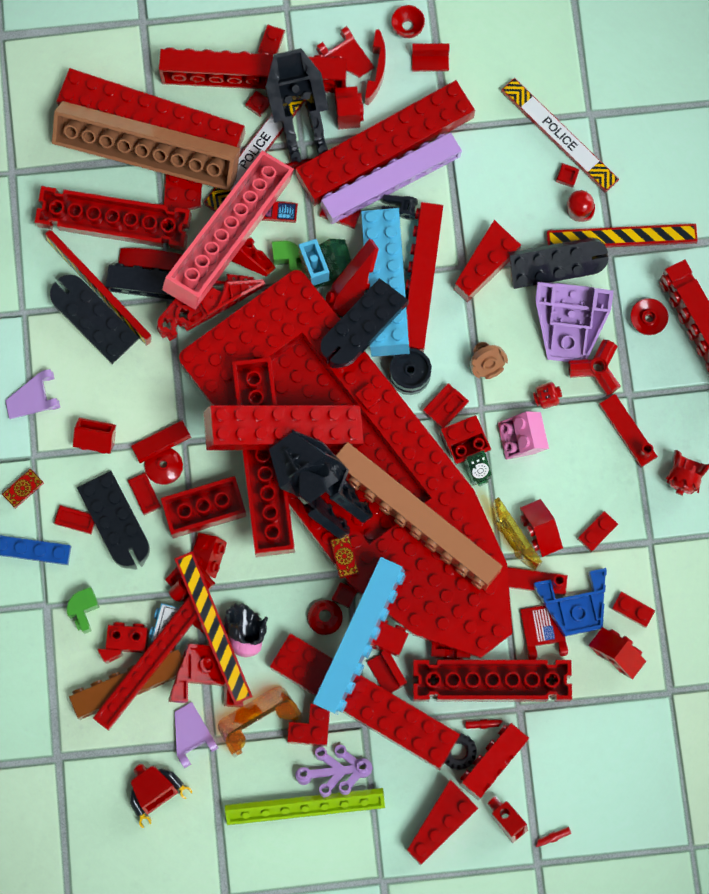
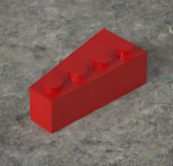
[454,220,521,303]
[460,723,529,800]
[407,779,478,865]

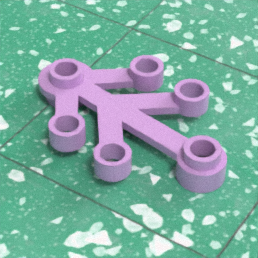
[296,745,372,797]

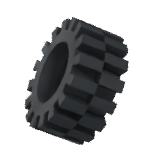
[445,733,477,770]

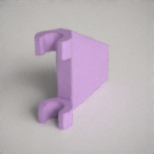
[6,369,60,419]
[175,702,218,768]

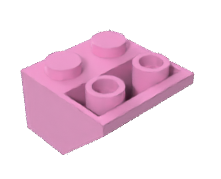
[498,411,549,459]

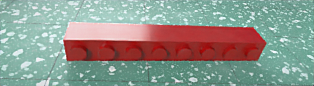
[406,202,444,352]

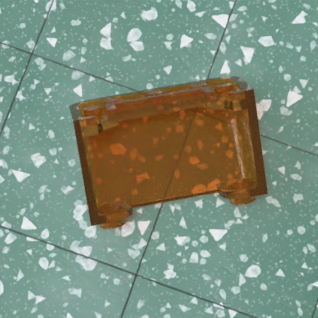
[218,687,302,758]

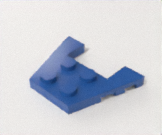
[533,568,607,637]

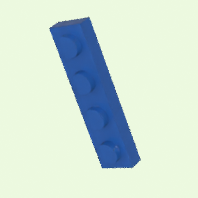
[0,536,71,565]

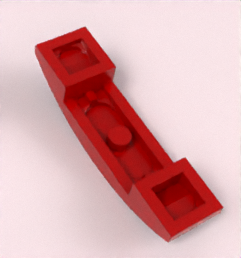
[365,29,386,105]
[119,248,183,272]

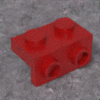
[193,533,227,578]

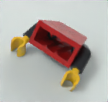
[129,764,192,828]

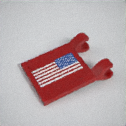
[520,606,568,660]

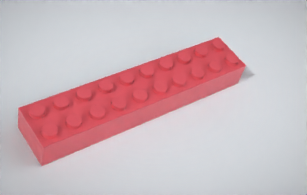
[162,150,294,309]

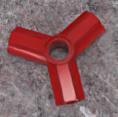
[568,339,621,396]

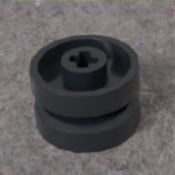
[389,348,432,395]

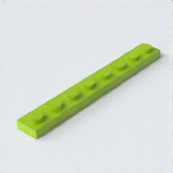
[225,788,385,825]

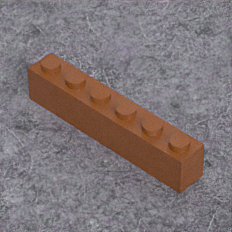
[69,649,182,720]

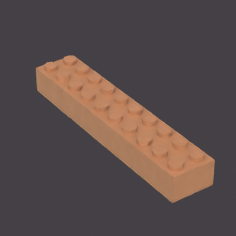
[52,101,240,191]
[336,442,503,590]

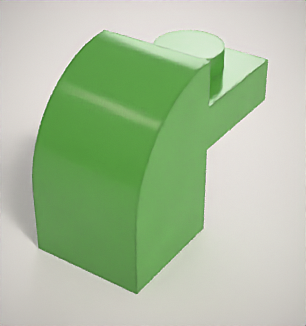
[272,241,302,272]
[67,587,100,634]

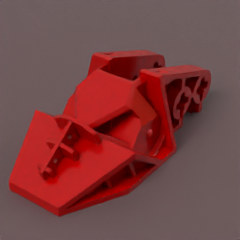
[157,274,265,341]

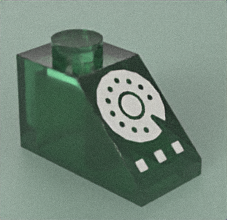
[464,450,492,486]

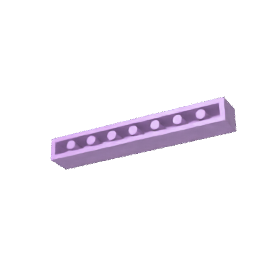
[320,133,462,225]

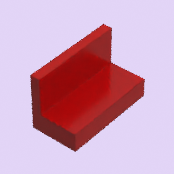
[412,43,450,72]
[367,651,407,693]

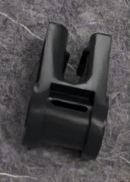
[381,195,418,220]

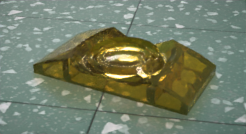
[492,497,542,570]

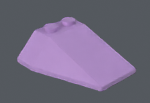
[535,282,614,362]

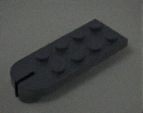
[509,238,609,289]
[50,275,140,365]
[321,278,409,368]
[77,471,150,570]

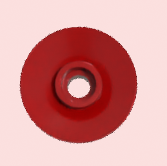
[630,298,668,335]
[145,448,183,485]

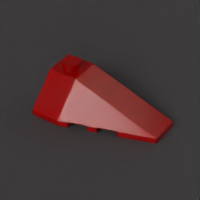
[232,237,276,277]
[326,239,379,317]

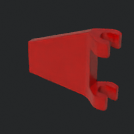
[316,26,375,78]

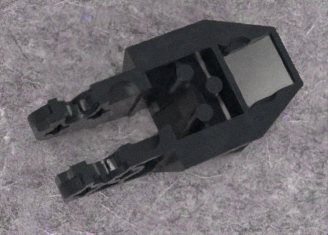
[265,48,329,163]
[269,430,373,539]

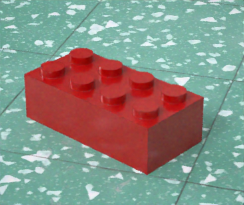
[160,476,247,539]

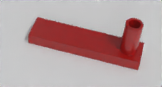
[599,394,658,468]
[507,567,568,596]

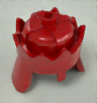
[666,450,709,496]

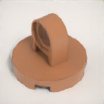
[470,342,508,379]

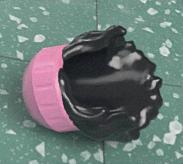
[224,603,268,657]

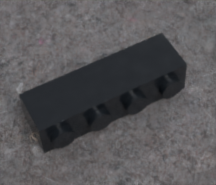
[106,263,175,300]

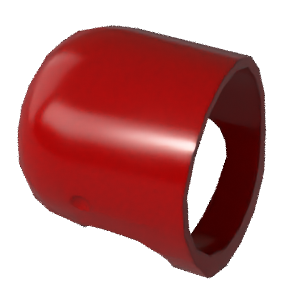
[567,190,595,222]

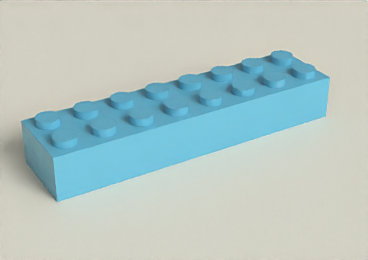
[361,208,410,357]
[313,557,406,715]

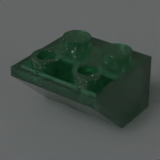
[314,239,351,288]

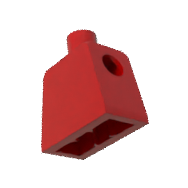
[487,796,528,843]

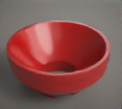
[391,5,425,38]
[307,600,343,635]

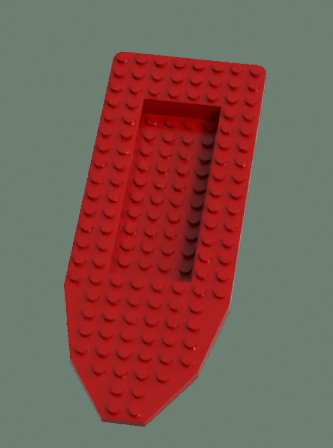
[179,270,513,658]

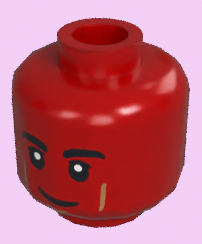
[533,382,563,409]

